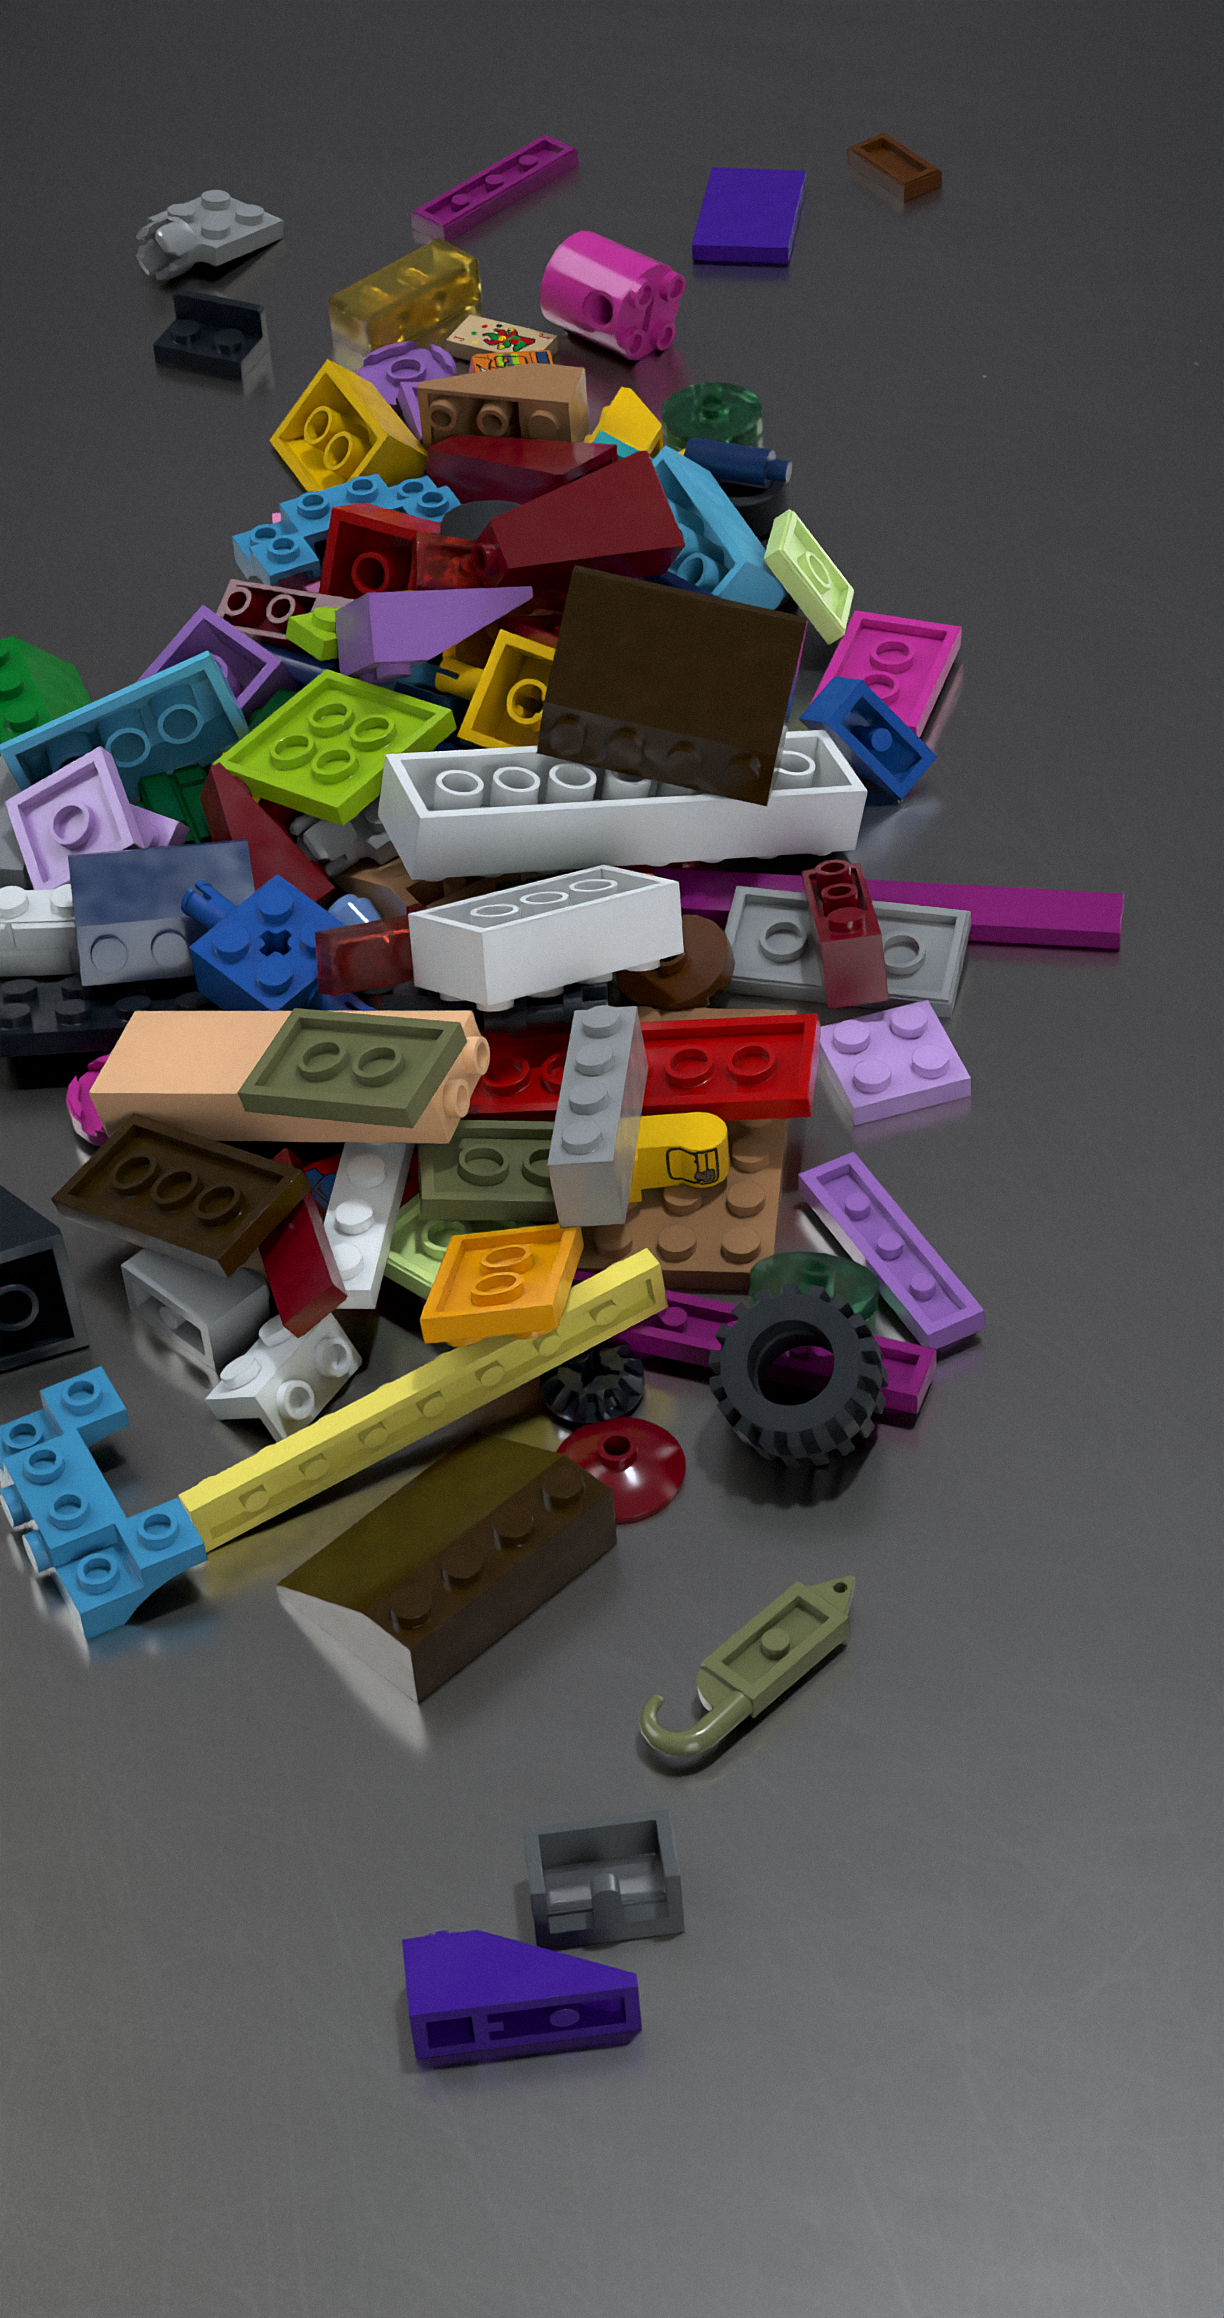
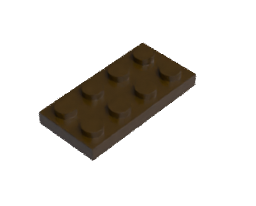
[51,1113,312,1278]

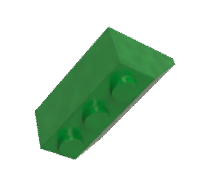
[0,636,92,756]

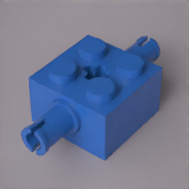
[181,874,377,1011]

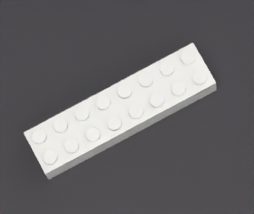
[378,730,868,882]

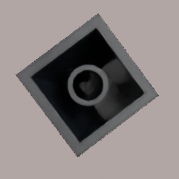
[0,1185,90,1371]

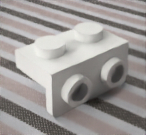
[204,1313,362,1442]

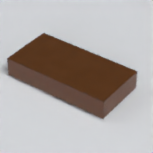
[847,132,942,202]

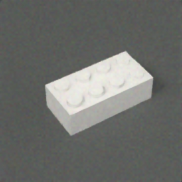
[408,865,684,1012]

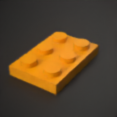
[419,1224,584,1347]

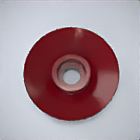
[556,1417,686,1524]

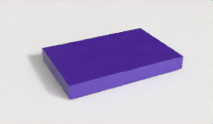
[692,167,807,264]

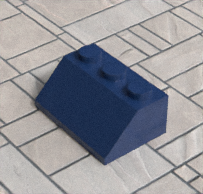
[68,839,255,986]

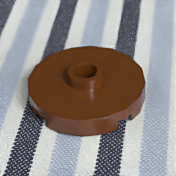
[615,915,735,1011]

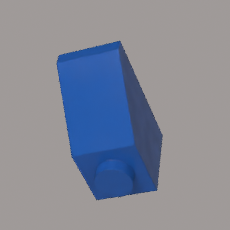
[798,676,937,800]

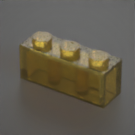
[327,238,482,358]

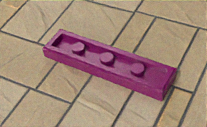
[410,135,579,244]

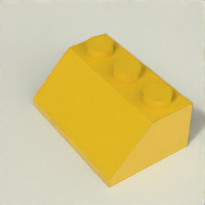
[269,359,428,492]

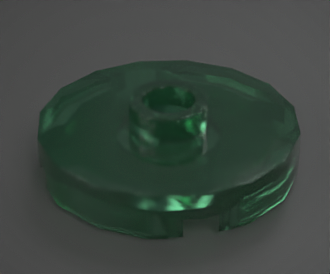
[661,382,763,450]
[748,1251,880,1321]

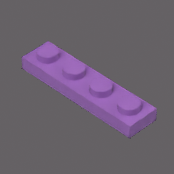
[798,1152,985,1349]

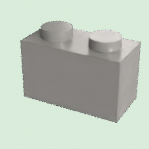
[121,1248,271,1371]

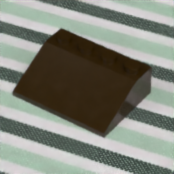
[536,565,809,807]
[276,1431,617,1703]

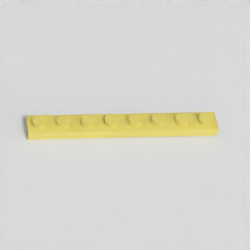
[178,1248,668,1553]

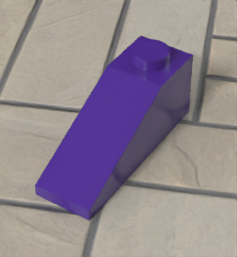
[402,1930,642,2059]

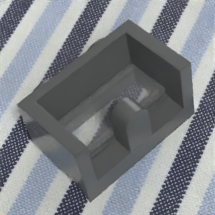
[522,1809,685,1950]

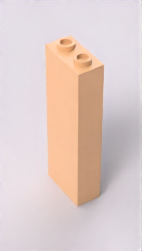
[89,1011,490,1144]

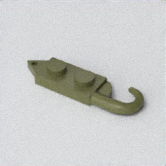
[639,1575,855,1757]

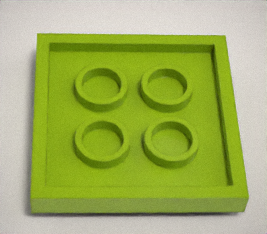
[212,669,457,827]

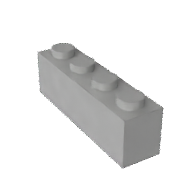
[547,1005,648,1228]

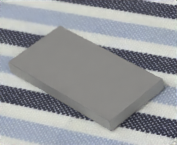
[717,886,971,1018]

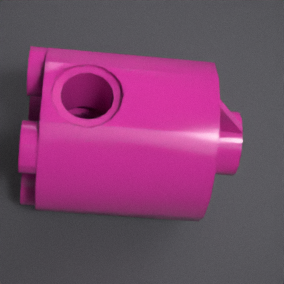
[540,231,686,360]

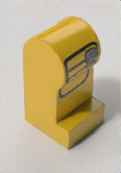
[628,1112,730,1203]

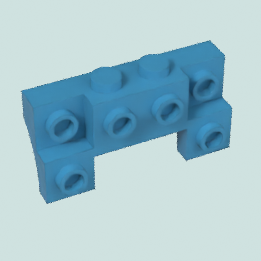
[232,473,462,587]
[0,1366,207,1640]

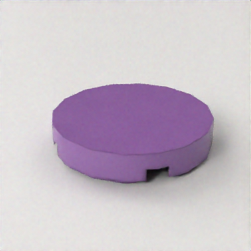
[356,341,457,413]

